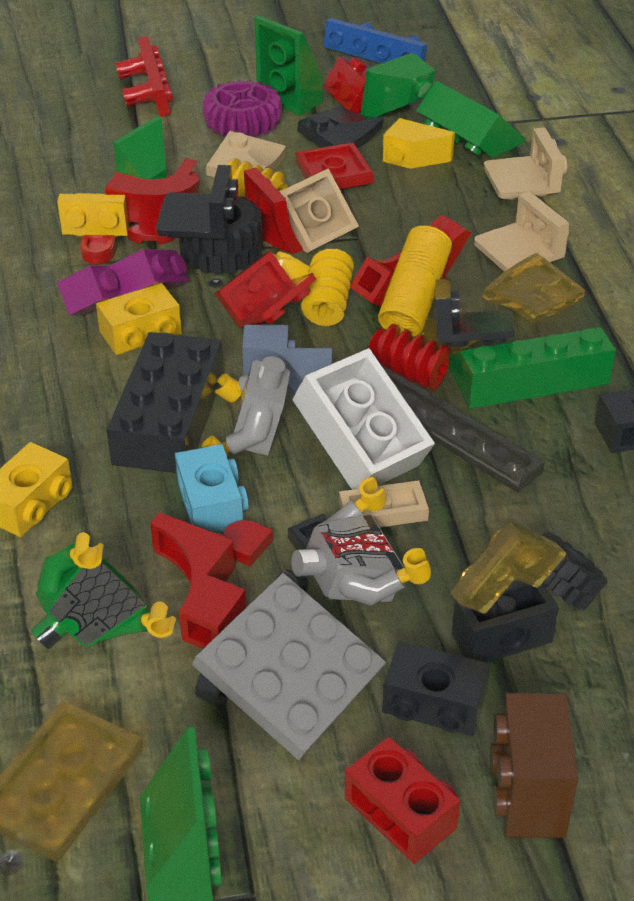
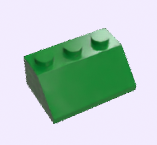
[416,80,525,158]

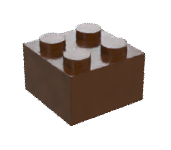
[490,693,578,838]

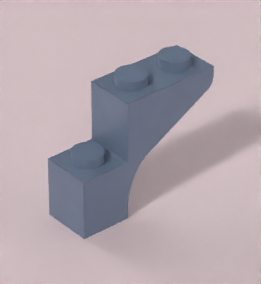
[242,325,332,397]

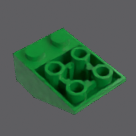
[140,727,222,901]

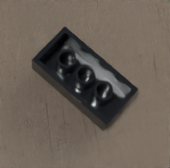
[106,332,224,473]

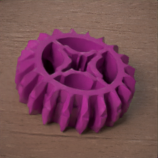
[202,79,282,138]

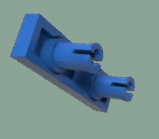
[324,18,427,63]

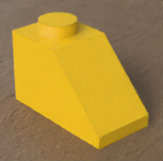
[383,118,455,169]

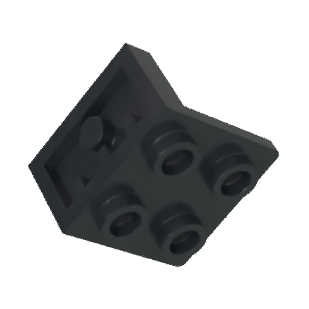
[435,279,514,347]

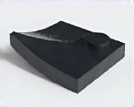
[297,106,384,148]

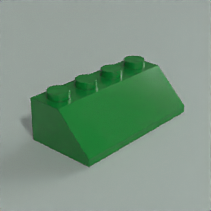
[448,327,616,409]

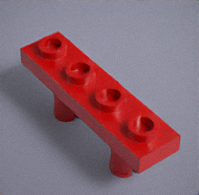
[115,36,173,117]

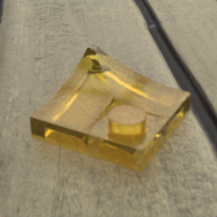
[482,253,586,324]

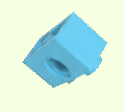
[175,444,249,533]

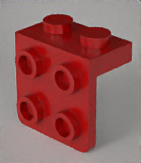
[323,56,374,114]
[214,251,316,328]

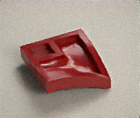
[244,167,302,254]

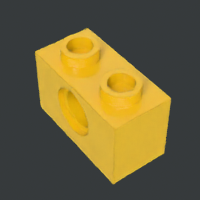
[96,283,182,355]
[0,442,73,538]

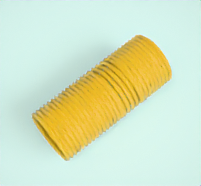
[378,226,452,337]

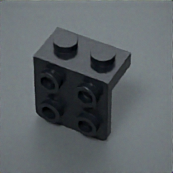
[156,165,238,240]

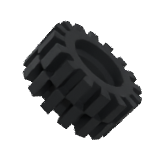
[522,532,608,610]

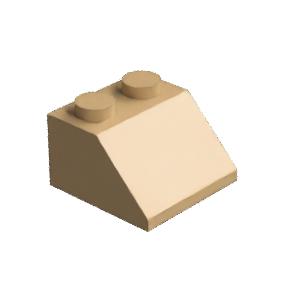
[280,168,359,253]

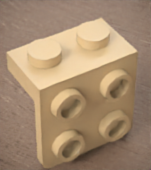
[484,127,567,200]
[474,191,569,275]

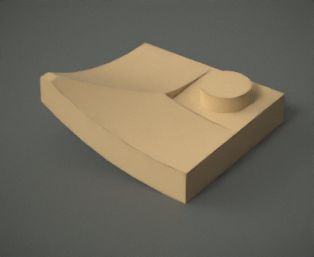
[206,131,286,177]

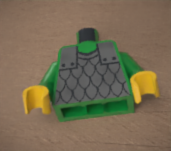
[31,532,176,649]

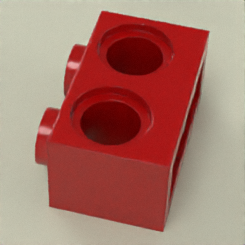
[344,737,460,864]

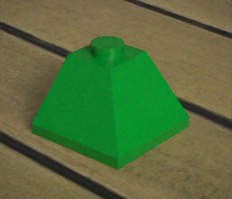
[361,52,435,117]
[113,116,167,179]

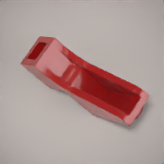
[350,215,472,307]

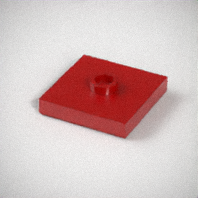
[295,142,374,189]

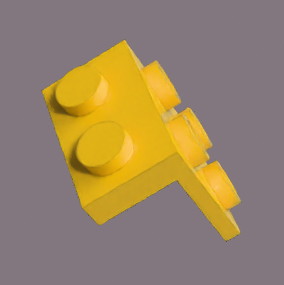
[57,193,131,237]

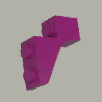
[57,249,189,315]

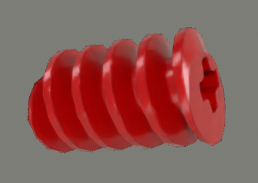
[368,324,451,391]

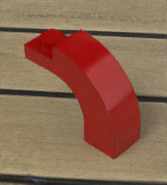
[105,158,200,223]

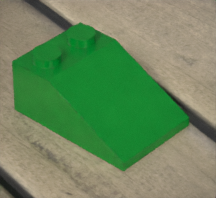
[254,15,323,116]

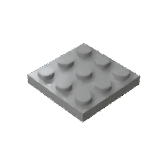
[192,573,386,760]

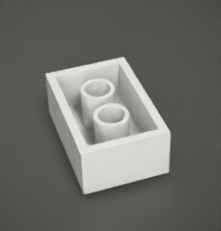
[292,348,435,489]

